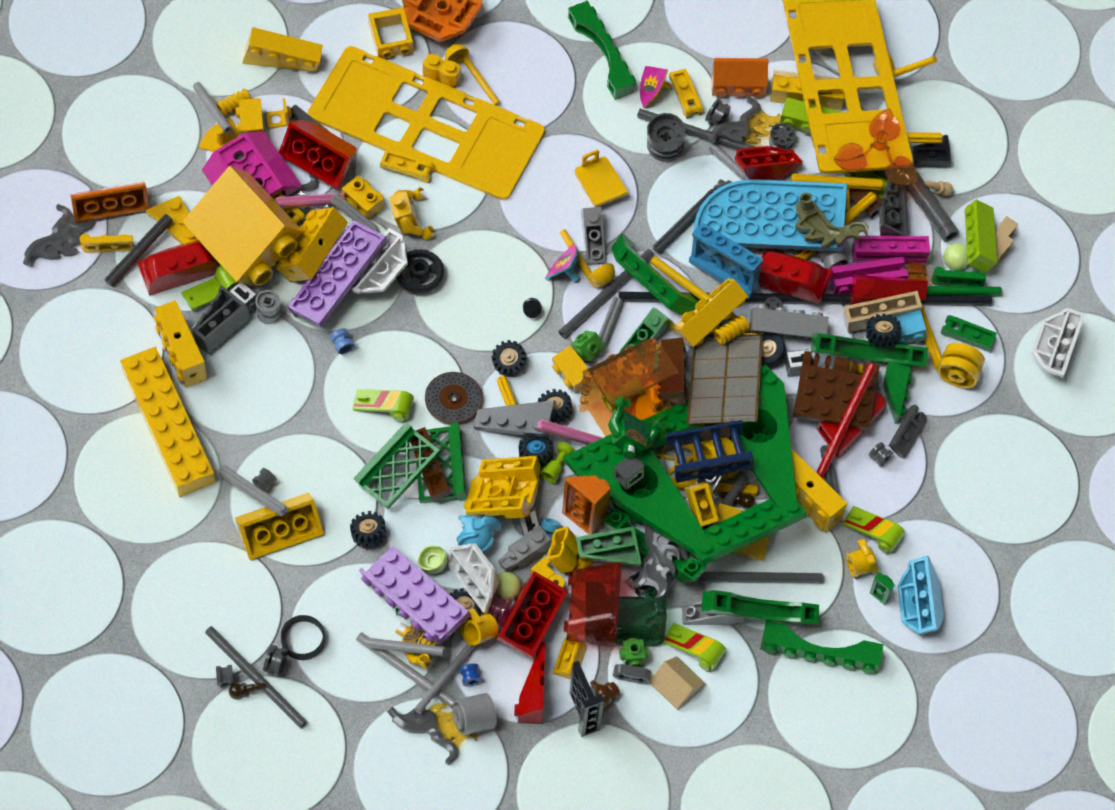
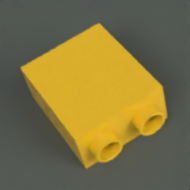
[182,166,303,287]

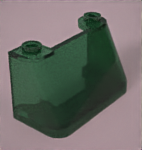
[585,583,667,646]

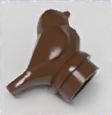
[590,680,620,711]

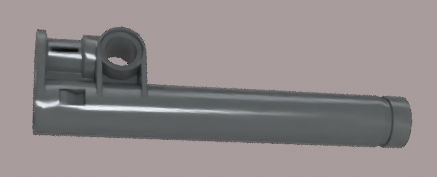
[873,164,959,242]

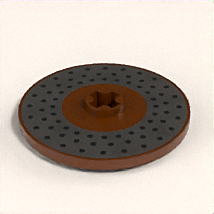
[425,372,482,424]

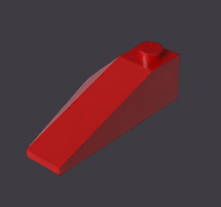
[850,274,928,305]
[514,642,545,724]

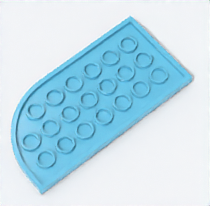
[694,180,847,252]

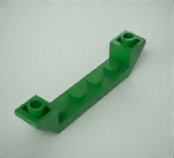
[611,233,698,315]
[603,508,707,582]

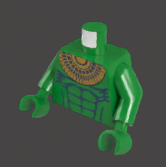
[608,397,668,459]

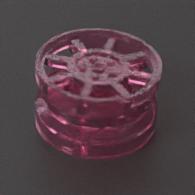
[487,594,512,626]

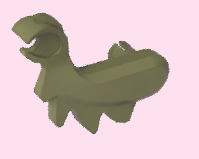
[795,193,869,249]

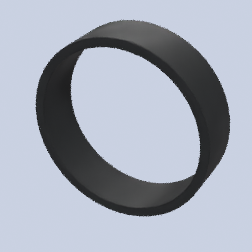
[281,615,325,660]

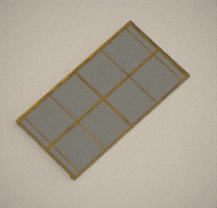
[687,333,763,424]

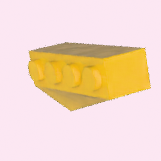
[669,278,749,347]

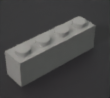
[749,305,829,340]

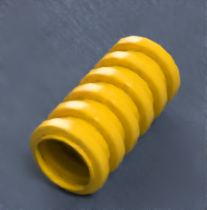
[216,88,251,116]
[714,315,750,345]

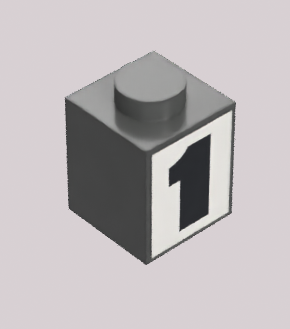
[229,283,257,312]
[784,349,814,377]
[614,457,645,490]
[512,507,540,536]

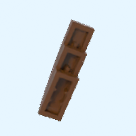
[410,427,450,501]

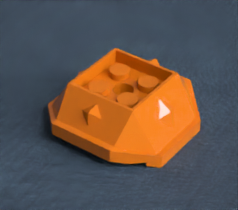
[402,0,483,42]

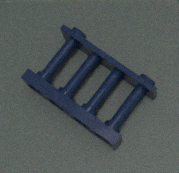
[666,420,753,483]

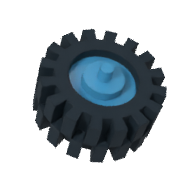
[518,436,554,468]

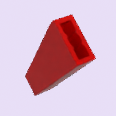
[816,391,886,458]

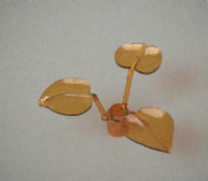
[834,108,917,185]

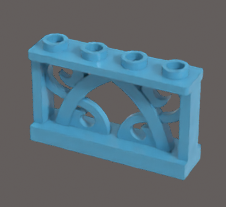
[689,223,763,299]

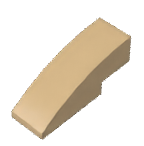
[987,216,1018,274]

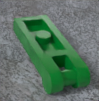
[931,266,986,286]
[941,315,997,351]

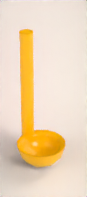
[445,44,501,106]
[873,54,937,78]
[560,229,615,288]

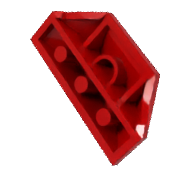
[734,146,803,181]

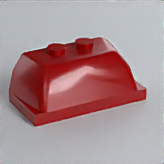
[279,120,356,189]
[137,240,219,296]
[759,251,833,303]
[495,571,568,659]

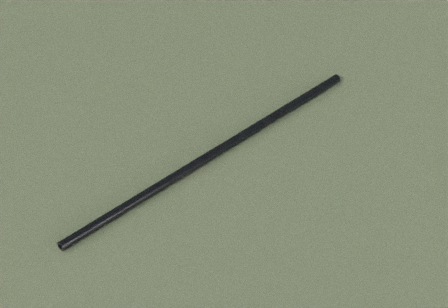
[618,291,992,305]

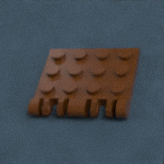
[793,351,880,431]

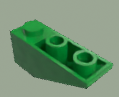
[619,307,673,364]
[882,361,913,424]

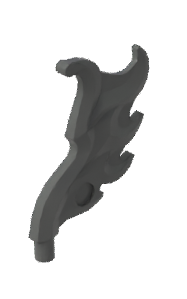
[23,204,95,266]
[625,525,681,599]

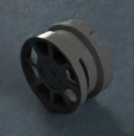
[705,99,731,127]
[769,123,796,150]
[263,644,288,676]

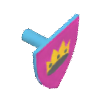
[545,244,579,282]

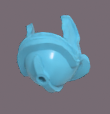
[456,515,502,553]

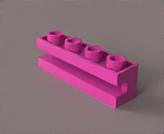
[852,236,930,263]
[830,256,909,294]

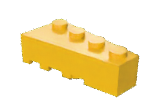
[242,27,323,72]

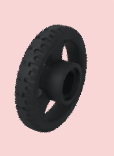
[396,249,444,294]

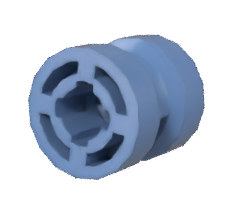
[330,328,355,355]

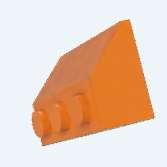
[711,58,769,98]

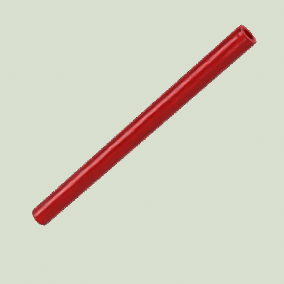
[816,363,877,479]

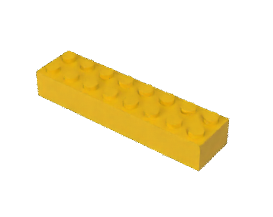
[120,346,215,497]

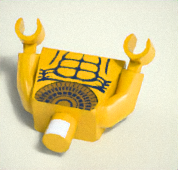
[389,187,435,240]
[395,623,439,670]

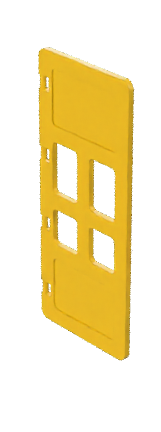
[782,0,913,174]
[308,46,545,200]

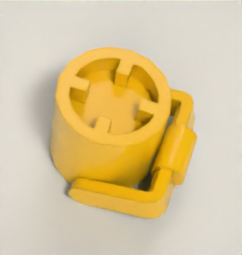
[845,538,879,577]
[460,608,499,646]

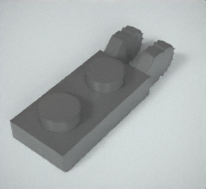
[888,404,926,457]

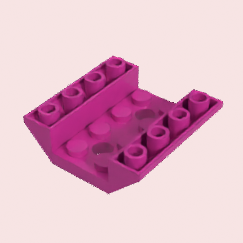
[202,132,302,197]

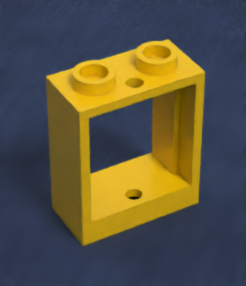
[368,7,413,58]

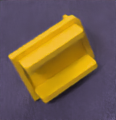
[575,149,628,207]

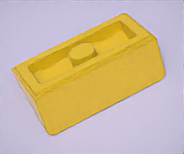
[553,638,587,680]

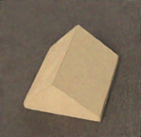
[649,656,705,710]

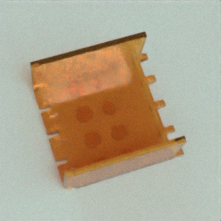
[579,339,679,437]

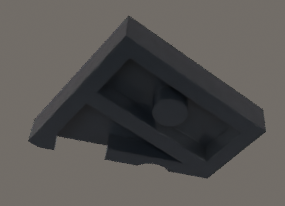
[912,135,951,166]

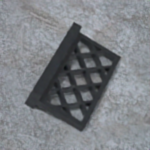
[569,661,604,737]

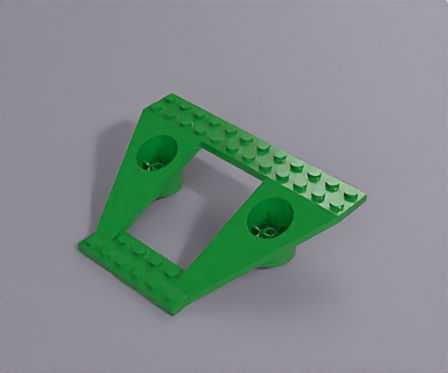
[563,364,807,566]

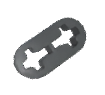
[613,664,652,684]

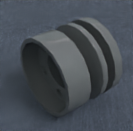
[647,113,685,161]

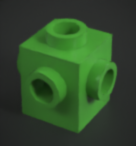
[570,330,605,361]
[619,638,648,667]

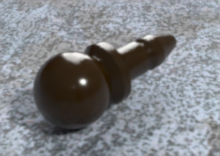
[718,492,755,509]
[228,682,266,700]

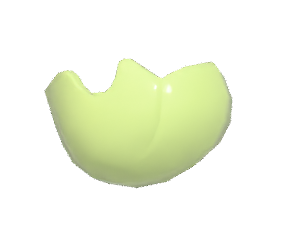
[943,243,968,270]
[417,545,447,575]
[494,572,522,602]

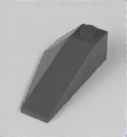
[879,171,909,236]

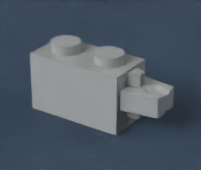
[498,525,551,572]

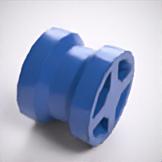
[459,663,482,687]

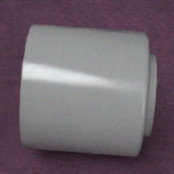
[452,693,496,735]

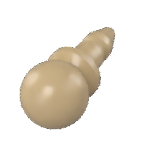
[924,181,953,197]

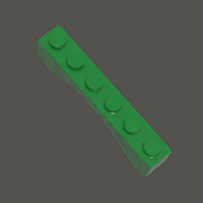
[568,0,636,100]
[810,333,928,367]
[701,590,819,626]
[760,621,884,674]

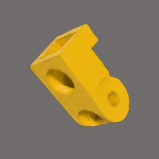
[530,557,565,588]

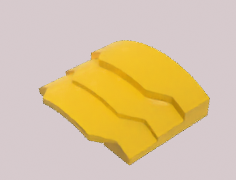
[463,456,540,519]

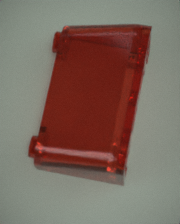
[563,562,622,645]

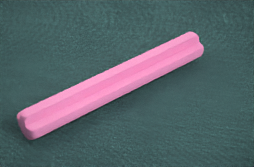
[275,193,345,208]
[537,419,603,445]

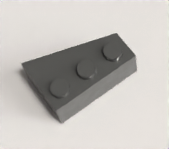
[192,285,251,354]

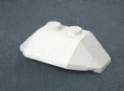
[350,228,408,294]
[1031,308,1085,377]
[447,543,499,613]

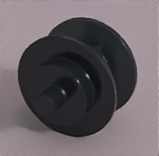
[523,298,542,318]

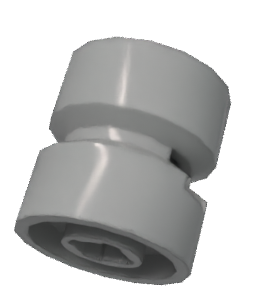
[816,250,849,269]
[255,290,281,324]

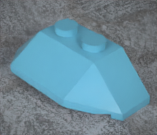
[897,556,944,635]

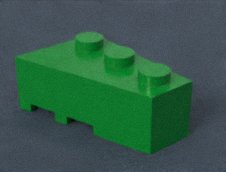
[576,526,642,567]

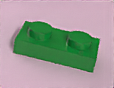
[869,572,895,605]

